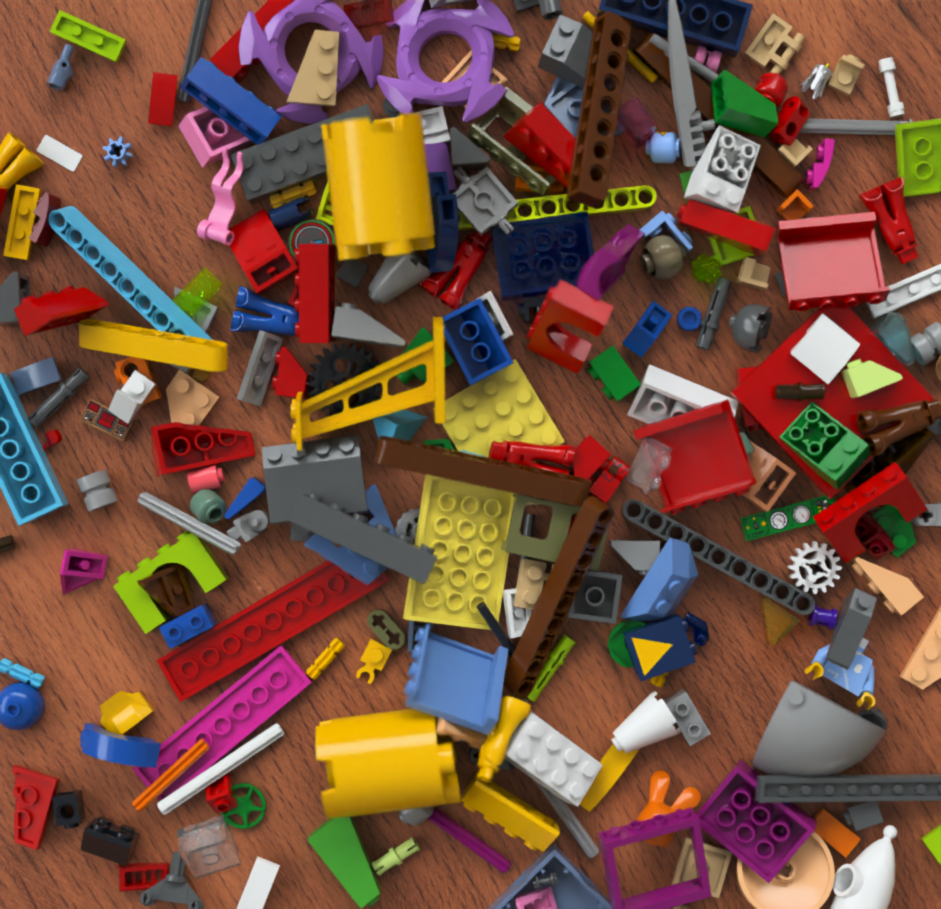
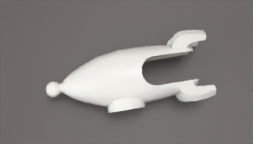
[830,825,897,909]

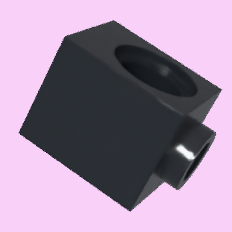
[52,790,86,829]

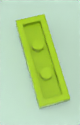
[50,10,127,64]

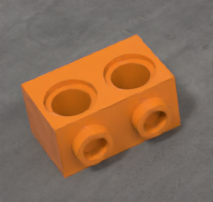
[114,357,163,407]

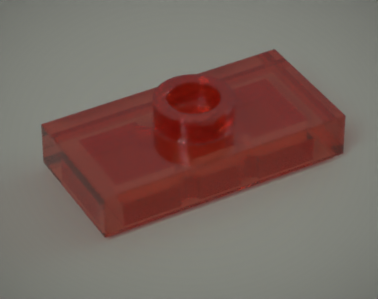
[343,0,394,29]

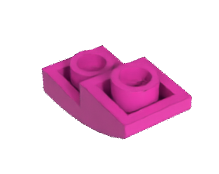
[805,139,835,191]

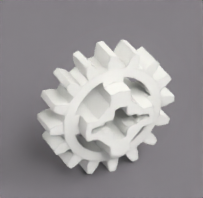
[787,541,842,594]

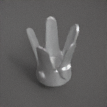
[800,63,833,100]

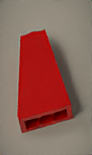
[676,199,775,256]

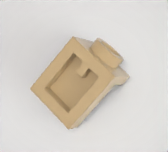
[827,55,865,96]

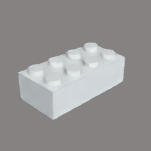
[504,712,603,807]

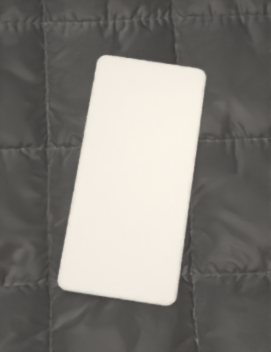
[37,135,82,172]

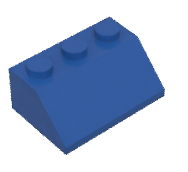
[443,298,513,386]

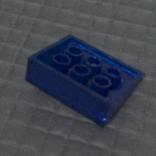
[491,211,594,301]

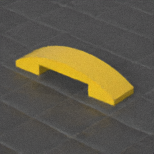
[580,744,640,812]

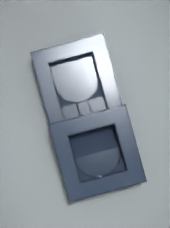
[11,357,62,396]

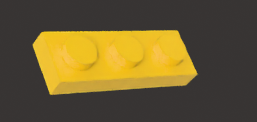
[3,184,42,261]

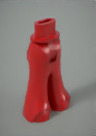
[859,176,919,264]
[419,230,493,311]
[488,440,575,475]

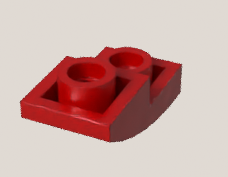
[148,72,178,126]

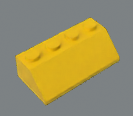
[461,771,560,852]

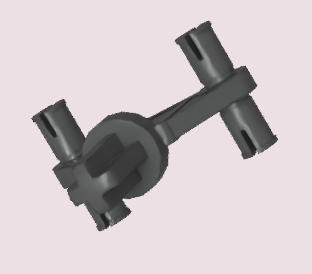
[140,851,203,909]

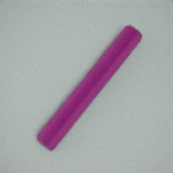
[429,808,511,873]

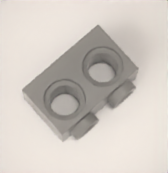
[663,688,711,746]

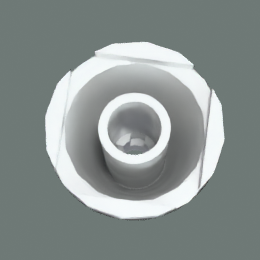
[611,691,681,753]

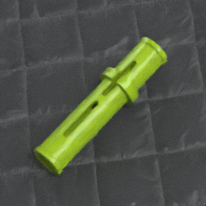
[526,634,576,702]

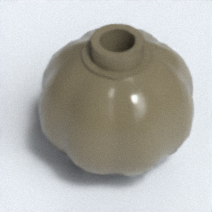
[640,235,686,280]

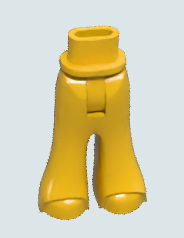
[0,132,45,191]
[477,696,531,782]

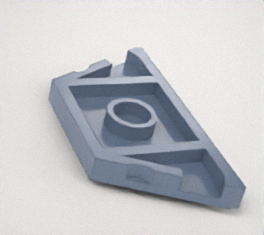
[544,76,626,138]

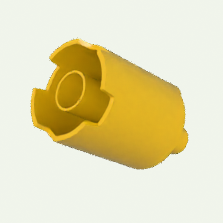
[322,113,435,260]
[316,708,461,819]

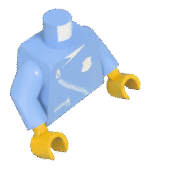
[805,638,875,710]

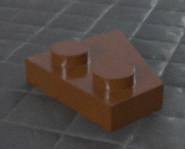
[137,563,197,617]

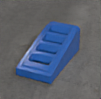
[224,477,266,519]

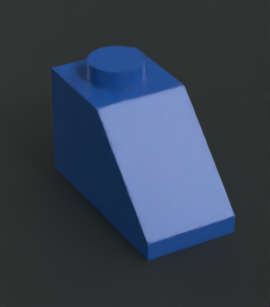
[622,301,672,358]

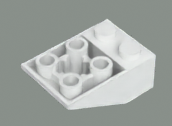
[684,126,761,214]

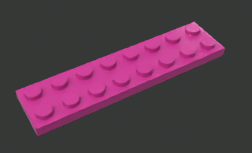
[132,645,312,801]

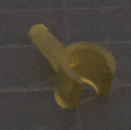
[193,369,210,382]

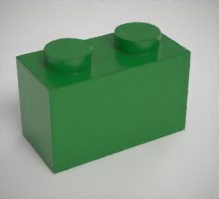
[587,345,641,402]

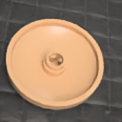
[736,832,835,909]

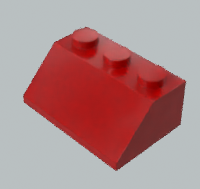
[14,286,109,336]

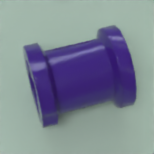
[808,605,838,630]

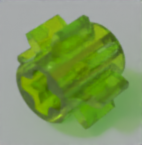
[691,253,722,285]

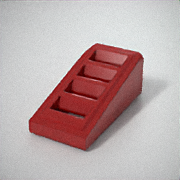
[118,863,169,892]

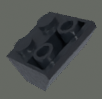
[80,817,140,866]

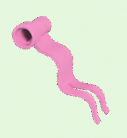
[197,146,244,245]

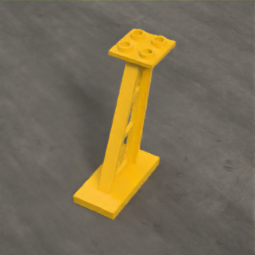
[291,317,445,450]

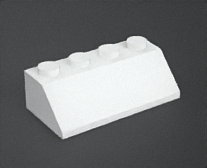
[627,364,738,424]

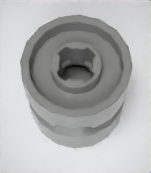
[906,322,941,366]
[76,469,118,512]

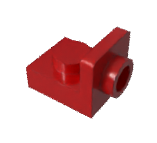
[206,772,238,813]

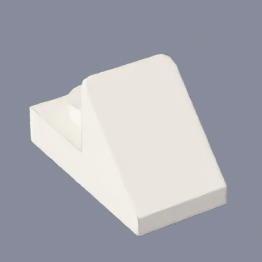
[108,370,157,424]

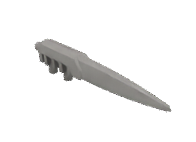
[668,0,715,173]

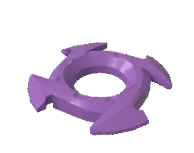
[239,0,384,124]
[377,0,514,123]

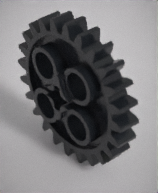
[306,343,383,417]

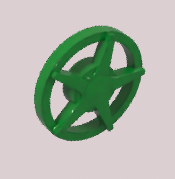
[221,783,266,829]

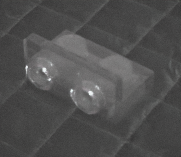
[625,436,672,495]

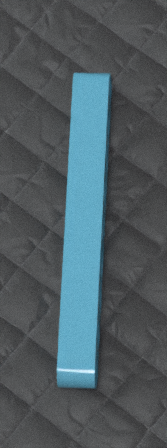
[48,206,213,340]

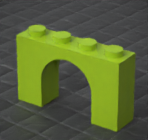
[113,531,229,634]

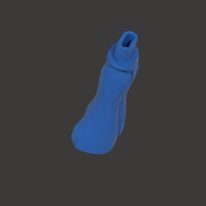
[230,286,299,335]

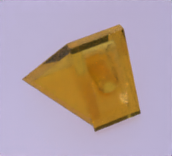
[759,596,800,647]

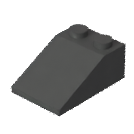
[537,14,593,88]

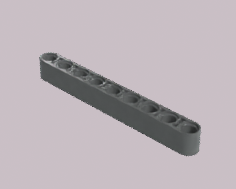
[621,499,815,615]

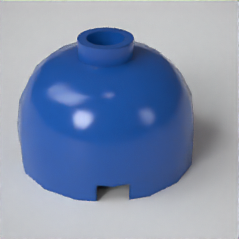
[0,681,45,730]

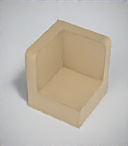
[777,138,813,167]
[736,257,771,291]

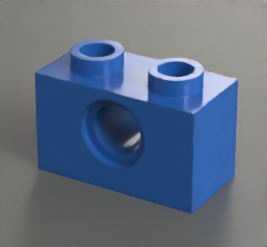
[159,603,217,649]

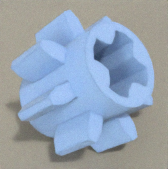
[103,136,134,168]

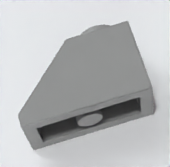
[610,540,660,575]

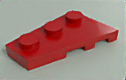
[13,765,60,850]

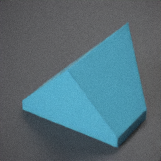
[373,409,428,441]

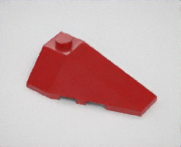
[151,422,256,476]

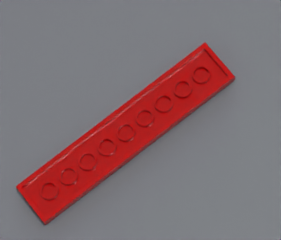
[156,561,389,702]

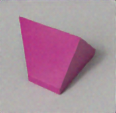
[60,548,108,595]

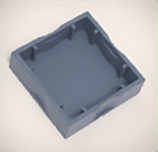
[487,843,611,909]

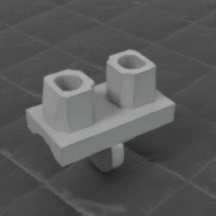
[227,510,269,542]

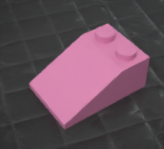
[179,89,252,168]

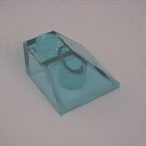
[870,311,914,366]

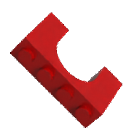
[526,280,614,374]
[813,462,928,564]

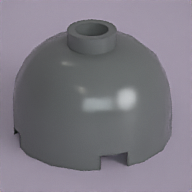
[729,304,772,353]

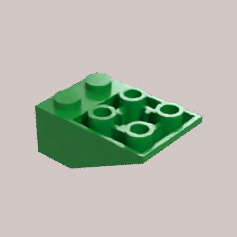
[779,401,870,490]

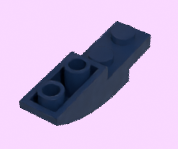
[426,171,458,273]

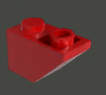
[272,347,309,399]
[572,435,611,482]

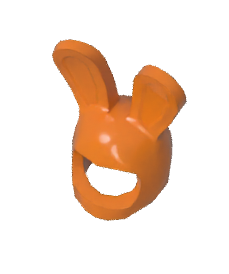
[635,770,701,848]

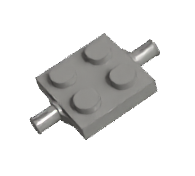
[453,167,518,236]

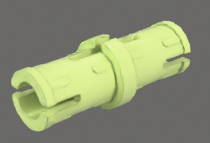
[371,837,420,876]

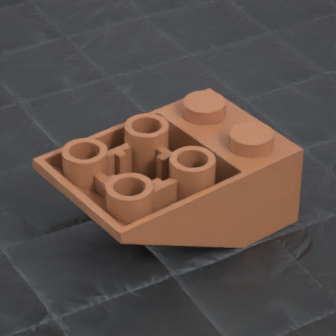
[741,440,796,512]

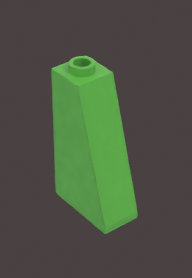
[307,817,381,908]

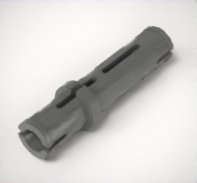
[695,277,732,351]
[28,367,90,428]

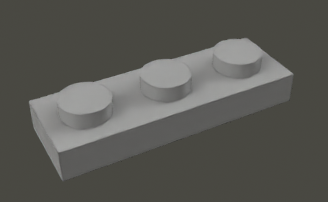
[237,330,283,407]

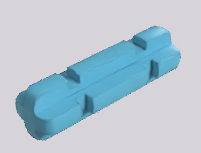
[0,658,45,688]

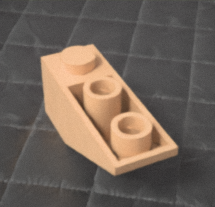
[852,557,924,616]

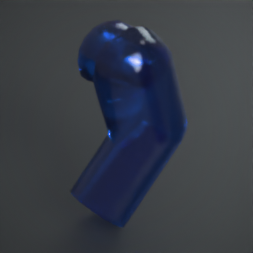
[683,612,709,646]

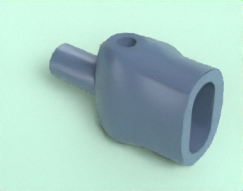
[46,44,74,91]

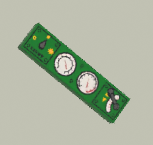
[739,495,836,541]

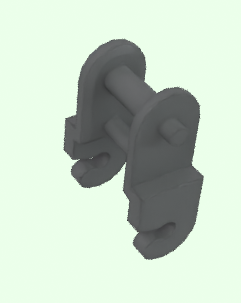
[533,872,558,889]

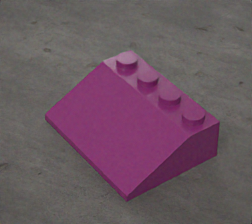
[696,759,817,883]

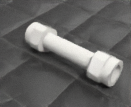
[878,57,905,118]

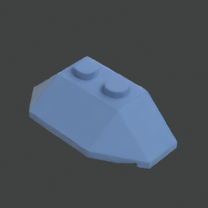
[620,538,699,622]

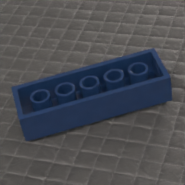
[597,0,753,58]

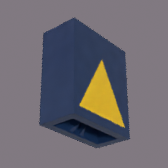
[622,614,697,681]

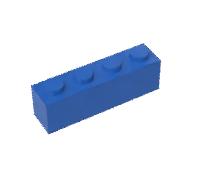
[179,57,281,145]

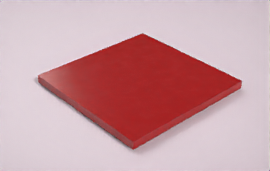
[730,305,934,499]

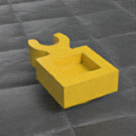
[356,638,392,684]

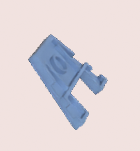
[303,484,396,585]

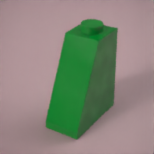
[710,70,778,138]

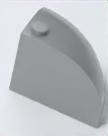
[752,681,886,776]

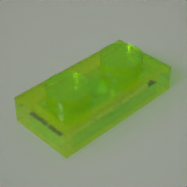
[172,267,224,318]

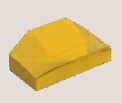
[99,690,154,735]

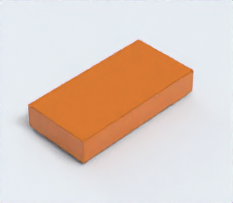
[813,807,861,858]

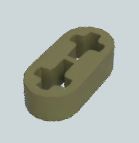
[367,609,405,650]

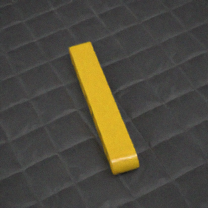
[79,319,228,372]

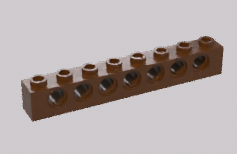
[567,11,632,207]

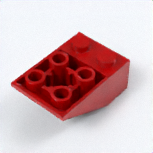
[228,209,299,295]

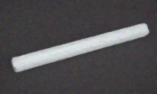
[157,723,284,815]

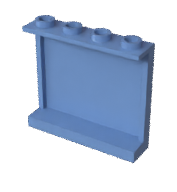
[404,622,508,735]

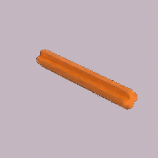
[132,739,210,812]

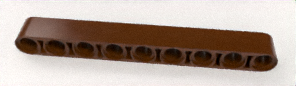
[632,32,804,198]
[374,436,592,507]
[503,496,613,698]

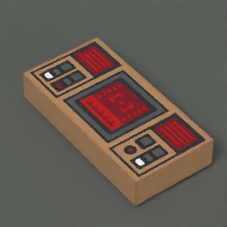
[80,399,135,441]

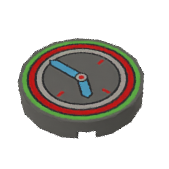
[288,219,336,259]

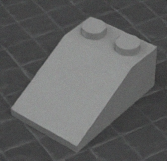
[332,303,407,348]

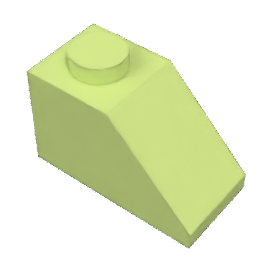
[841,359,903,398]

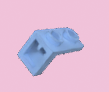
[640,211,693,253]

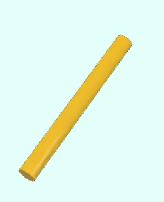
[582,11,658,84]

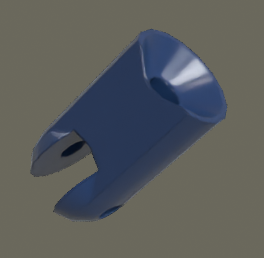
[269,197,314,232]

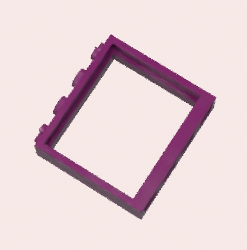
[598,808,712,909]

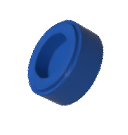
[677,307,702,331]

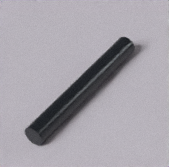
[476,602,516,658]

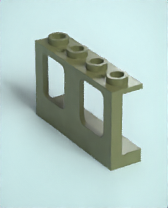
[467,87,556,196]
[501,493,608,571]

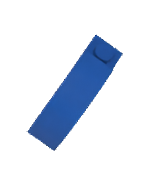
[80,723,161,768]

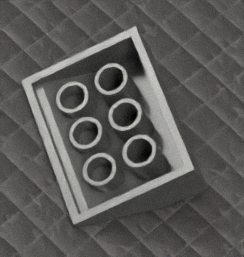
[262,435,368,525]

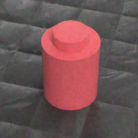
[187,464,225,494]

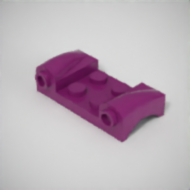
[576,224,645,300]

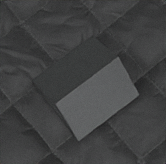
[450,126,490,172]

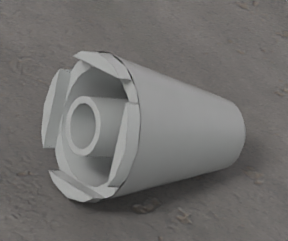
[368,250,432,304]

